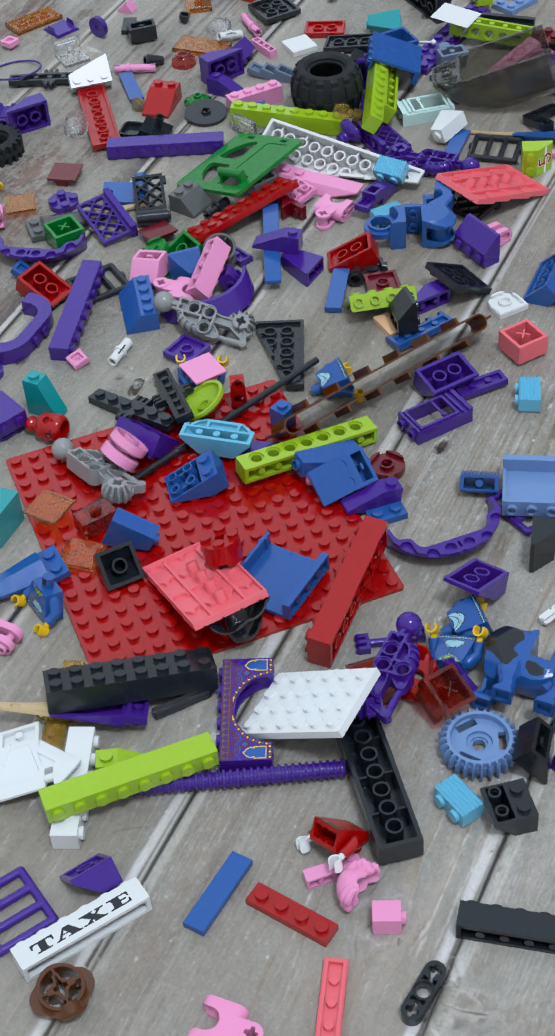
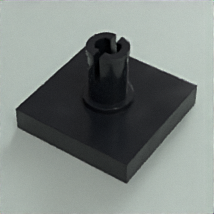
[138,113,174,136]

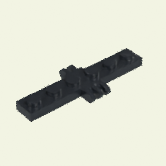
[8,69,73,89]
[151,368,194,424]
[88,388,178,432]

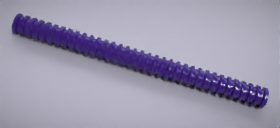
[127,759,345,798]

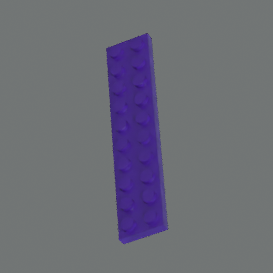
[420,5,491,76]

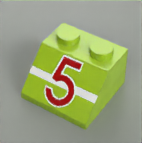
[521,140,553,177]

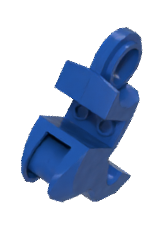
[364,180,456,250]

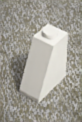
[430,110,468,143]

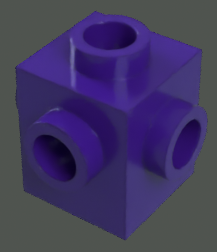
[217,264,241,291]

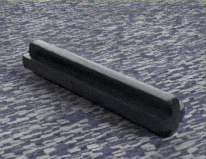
[151,691,212,720]

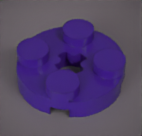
[48,190,79,214]

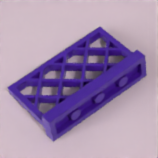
[352,118,411,156]
[76,187,138,246]

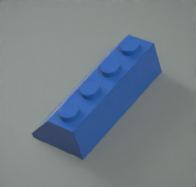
[523,254,555,307]
[118,275,160,335]

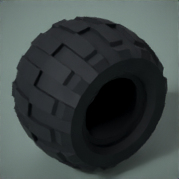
[290,51,364,118]

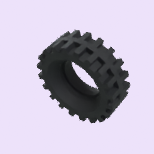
[0,123,25,168]

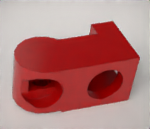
[229,374,247,407]

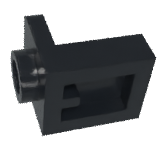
[363,257,388,274]

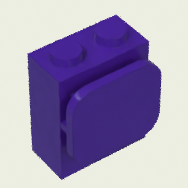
[0,390,27,442]

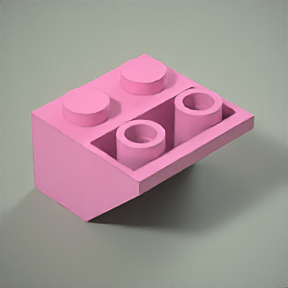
[129,249,169,286]

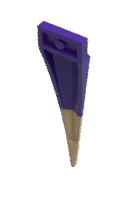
[0,700,150,727]

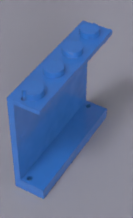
[366,31,422,85]
[240,532,330,621]

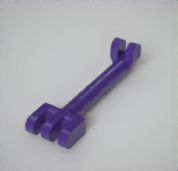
[354,625,426,655]

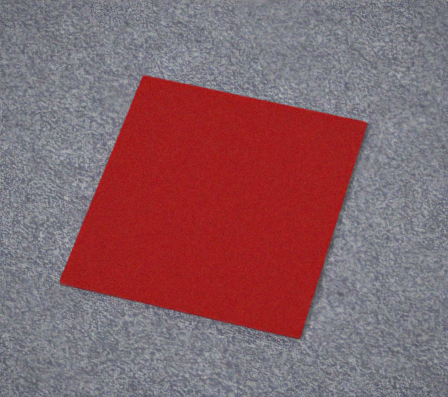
[6,380,404,664]

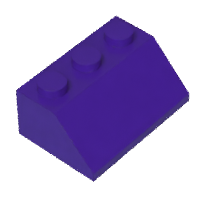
[454,213,500,269]
[413,351,479,396]
[114,416,180,460]

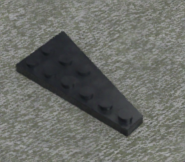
[255,319,304,390]

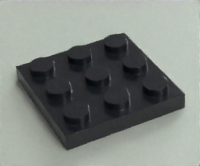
[248,0,301,25]
[425,262,492,295]

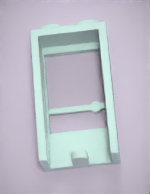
[395,91,455,127]

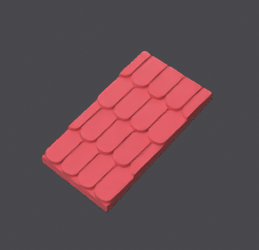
[435,164,550,204]
[142,541,269,631]

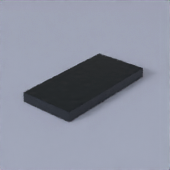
[323,33,373,52]

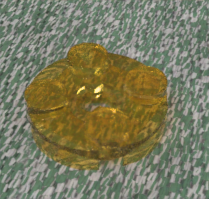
[332,103,362,121]

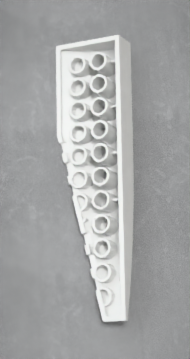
[262,118,425,184]

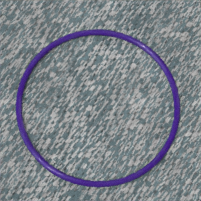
[0,60,42,81]

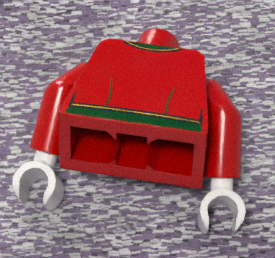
[296,816,369,873]

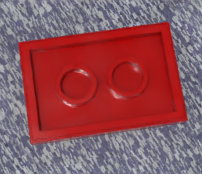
[304,20,346,38]

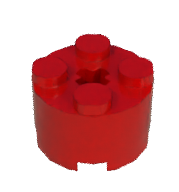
[199,524,243,569]

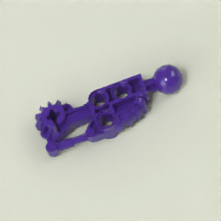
[387,142,480,177]
[356,612,422,724]

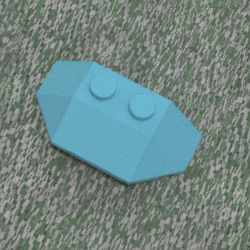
[179,419,255,459]

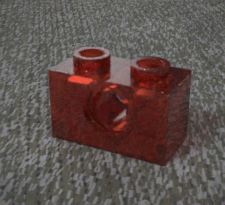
[72,497,116,540]

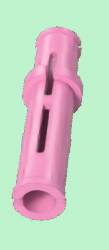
[240,13,262,37]
[114,63,156,74]

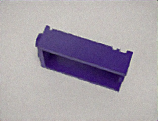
[397,388,473,446]

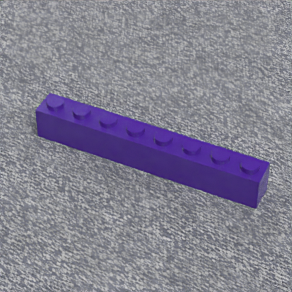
[106,131,225,160]
[48,260,105,361]

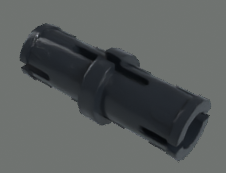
[203,196,231,219]

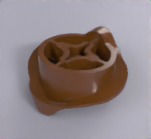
[29,963,95,1021]

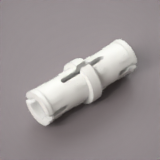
[216,29,243,41]
[107,338,133,366]

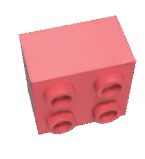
[498,319,548,365]

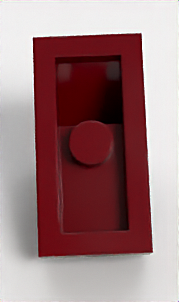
[281,195,307,221]

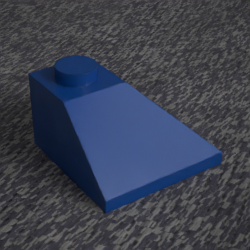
[167,246,201,280]

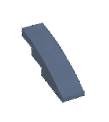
[247,61,294,83]

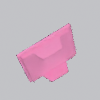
[179,352,227,385]

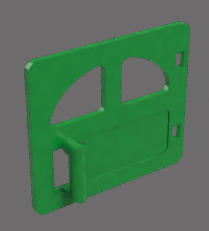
[177,133,302,197]

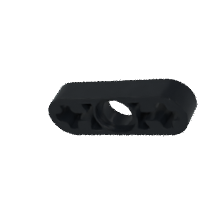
[401,960,446,1026]

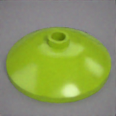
[185,380,224,422]

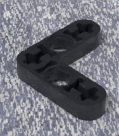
[522,103,555,132]

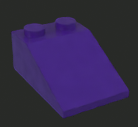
[199,48,245,85]
[6,93,51,134]
[443,558,509,600]

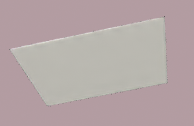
[431,3,482,28]

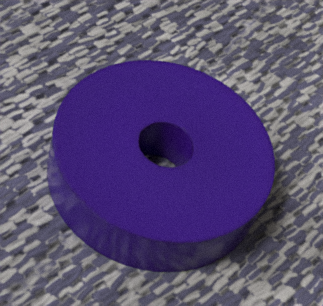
[89,16,108,38]

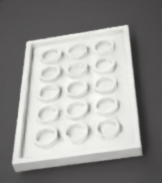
[242,667,381,739]

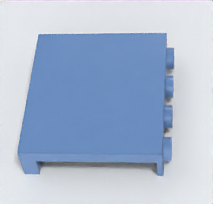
[502,454,555,517]

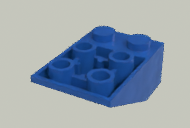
[307,446,378,507]
[165,449,229,504]

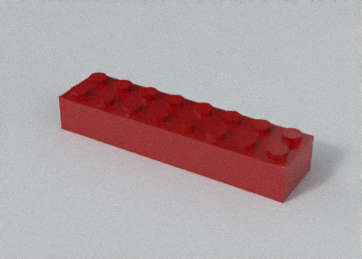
[305,515,388,669]

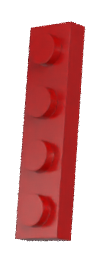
[246,882,339,948]

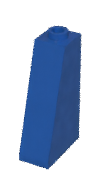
[292,439,371,478]

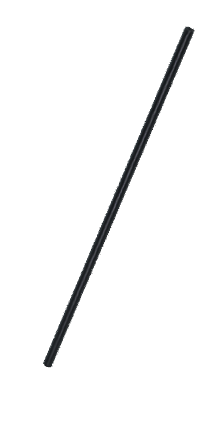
[82,357,319,515]

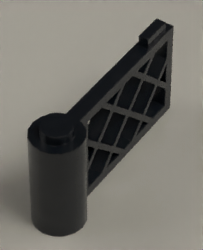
[132,173,172,227]

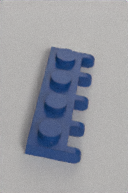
[385,311,453,351]

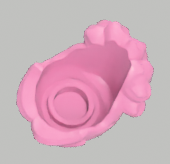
[336,858,381,912]

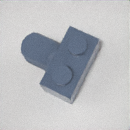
[435,42,468,71]

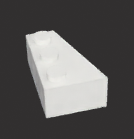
[68,54,112,94]

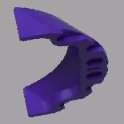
[0,233,87,264]
[160,265,254,325]
[387,496,501,559]

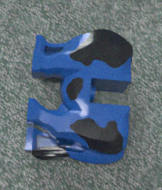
[470,626,555,733]

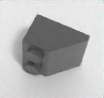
[168,180,213,219]

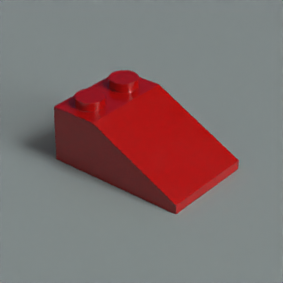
[142,79,182,119]
[327,231,380,272]
[16,260,72,308]

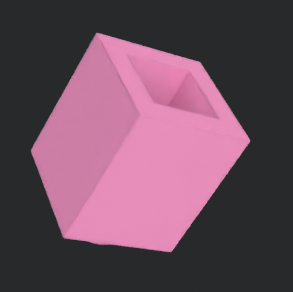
[372,900,406,935]

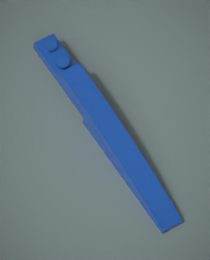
[263,199,281,284]

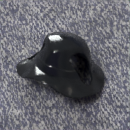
[208,596,270,643]

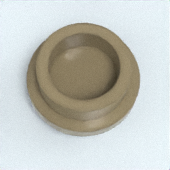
[132,97,145,112]

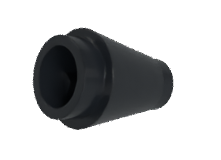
[143,54,164,66]
[347,265,364,286]

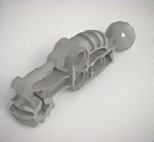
[153,291,256,350]
[51,438,146,505]

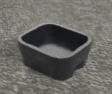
[119,121,143,137]

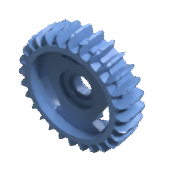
[438,707,518,781]

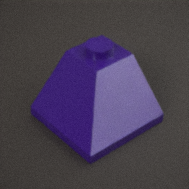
[59,853,123,893]

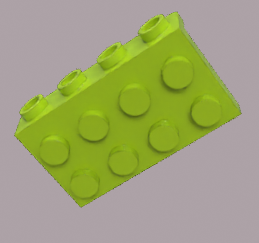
[345,284,417,313]

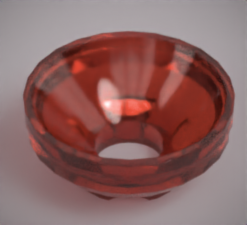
[172,50,196,70]

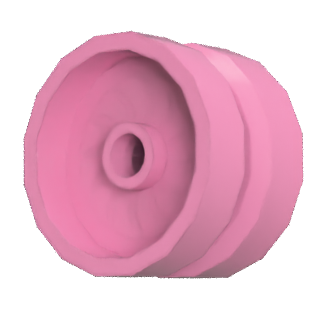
[100,427,148,472]

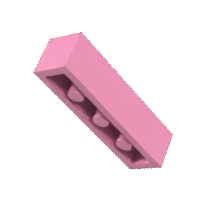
[251,37,277,59]
[302,853,360,890]

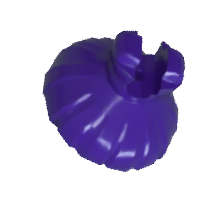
[336,119,362,143]

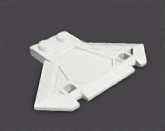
[0,721,82,802]

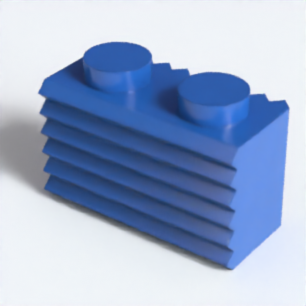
[460,469,499,494]

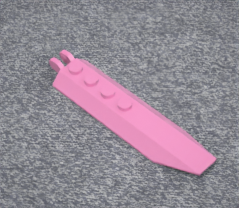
[272,163,364,198]

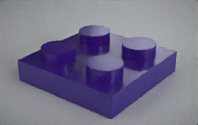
[163,334,211,362]

